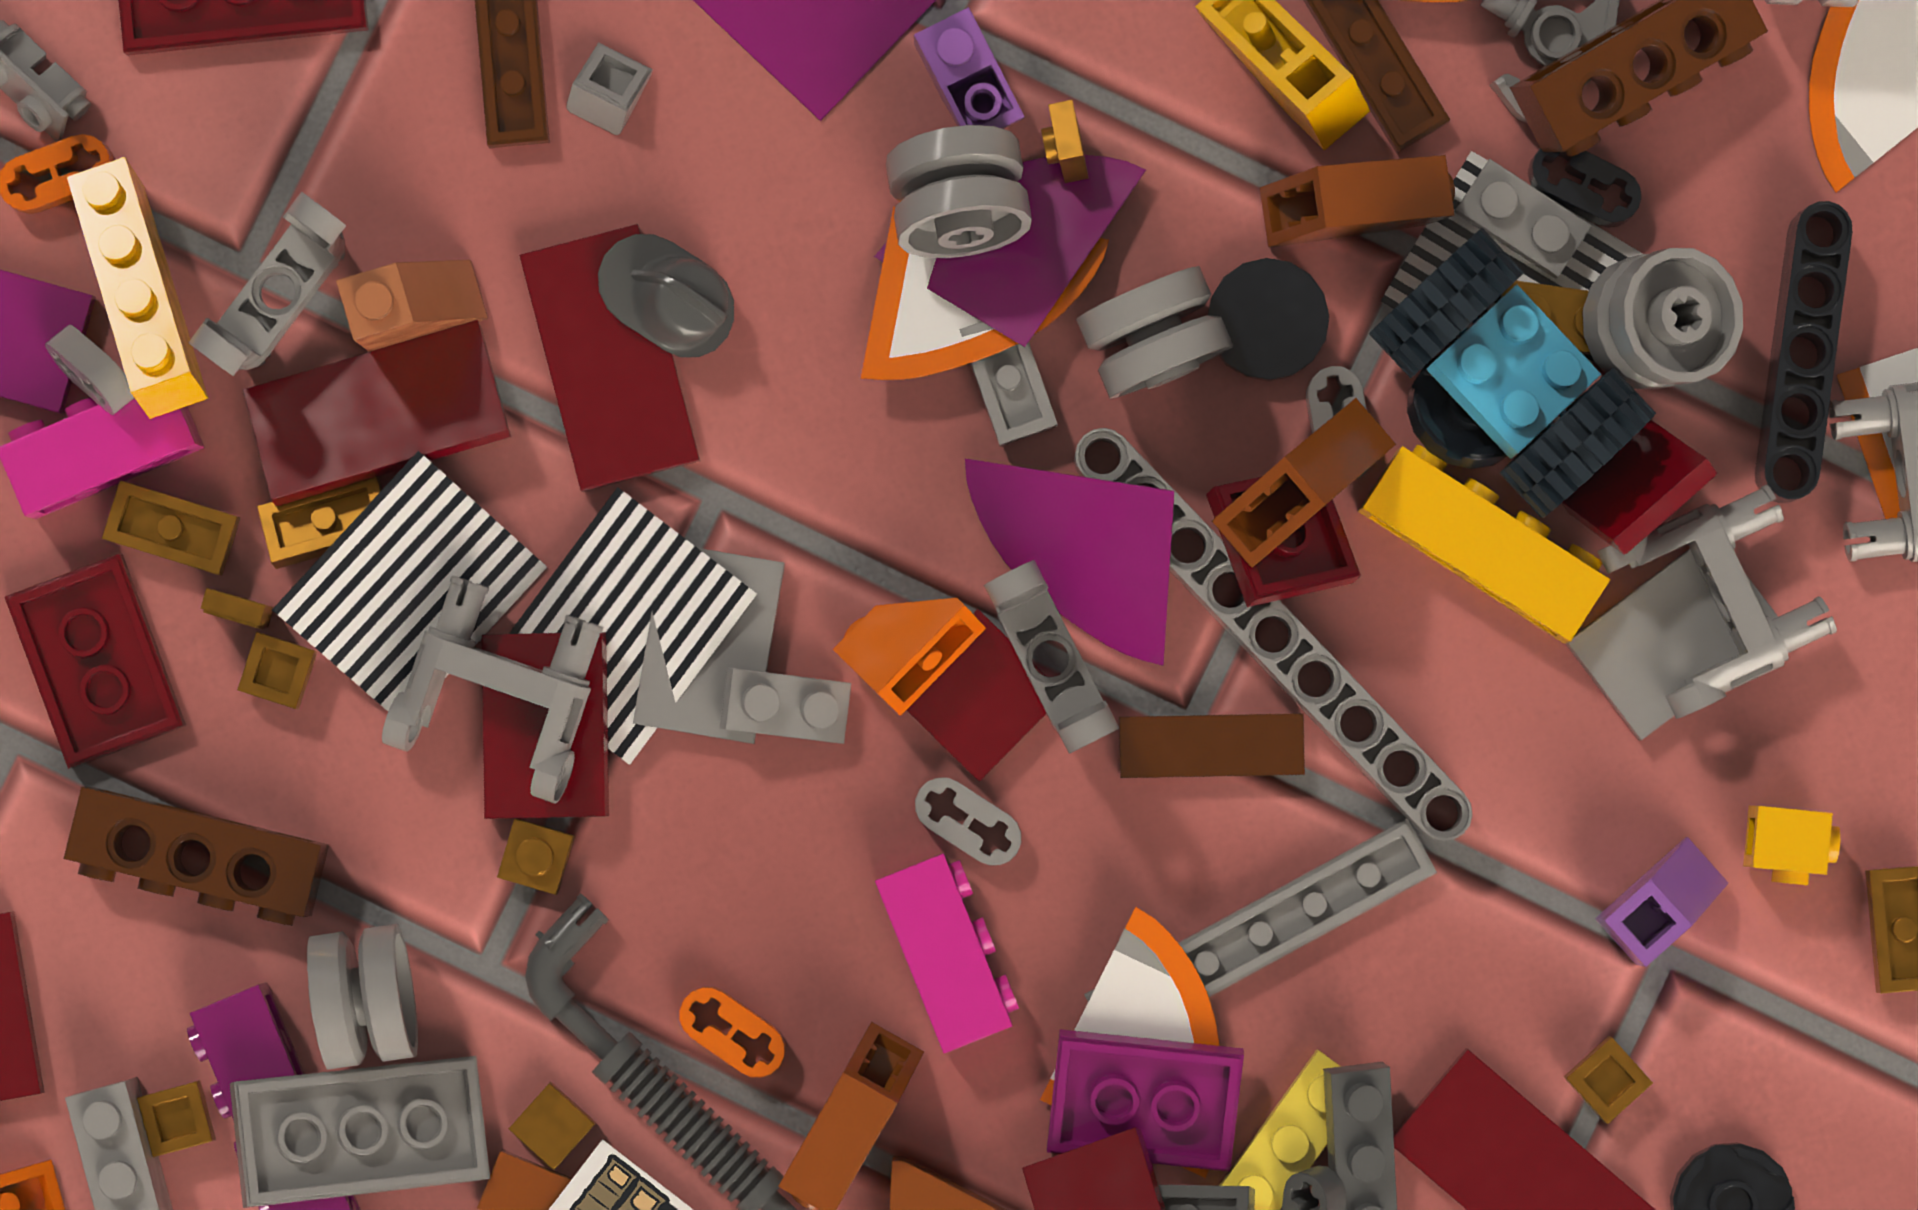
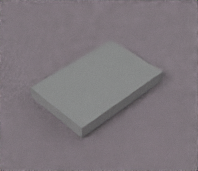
[633,548,785,744]
[1565,549,1778,741]

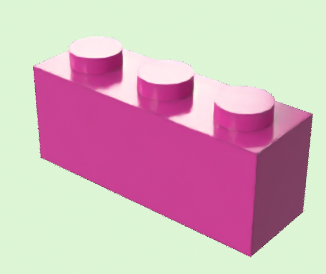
[0,398,205,519]
[875,853,1019,1054]

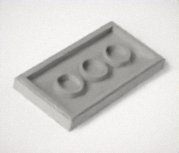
[230,1056,490,1208]

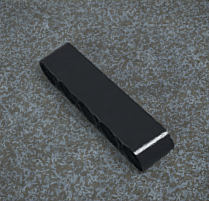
[1755,201,1853,503]

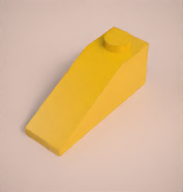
[1195,0,1370,151]

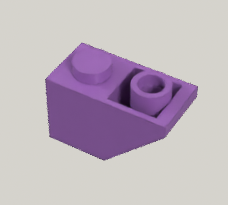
[914,7,1025,129]
[1595,837,1728,967]

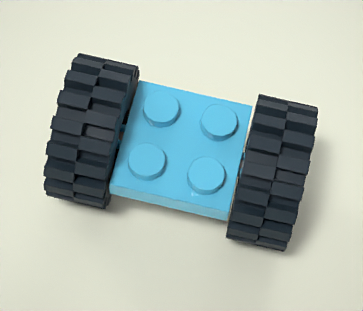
[1369,228,1656,518]

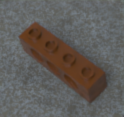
[1509,0,1768,157]
[63,787,329,926]

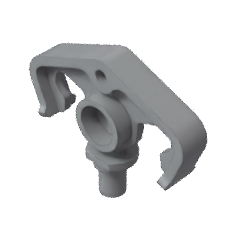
[1480,0,1620,122]

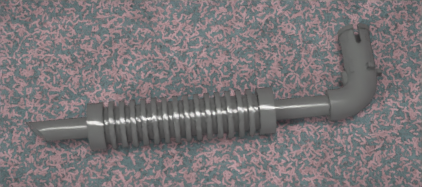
[525,893,797,1210]

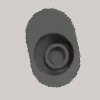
[598,234,734,357]

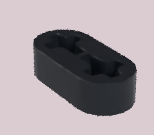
[1528,148,1642,228]

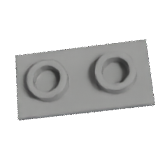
[0,20,91,142]

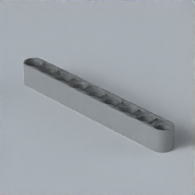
[1074,428,1472,841]

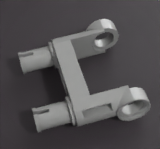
[188,192,346,376]
[1828,382,1918,562]
[1597,485,1837,719]
[984,560,1119,754]
[382,575,604,804]

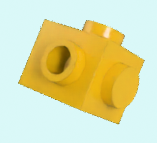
[1743,806,1840,885]

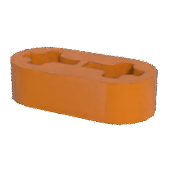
[0,134,114,214]
[679,986,786,1077]

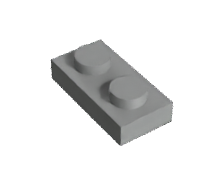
[1454,159,1592,279]
[959,322,1058,447]
[720,668,851,744]

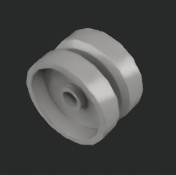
[886,125,1032,258]
[1583,248,1743,389]
[1076,266,1233,399]
[307,924,418,1070]

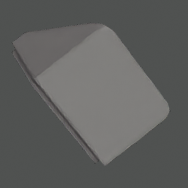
[566,42,653,135]

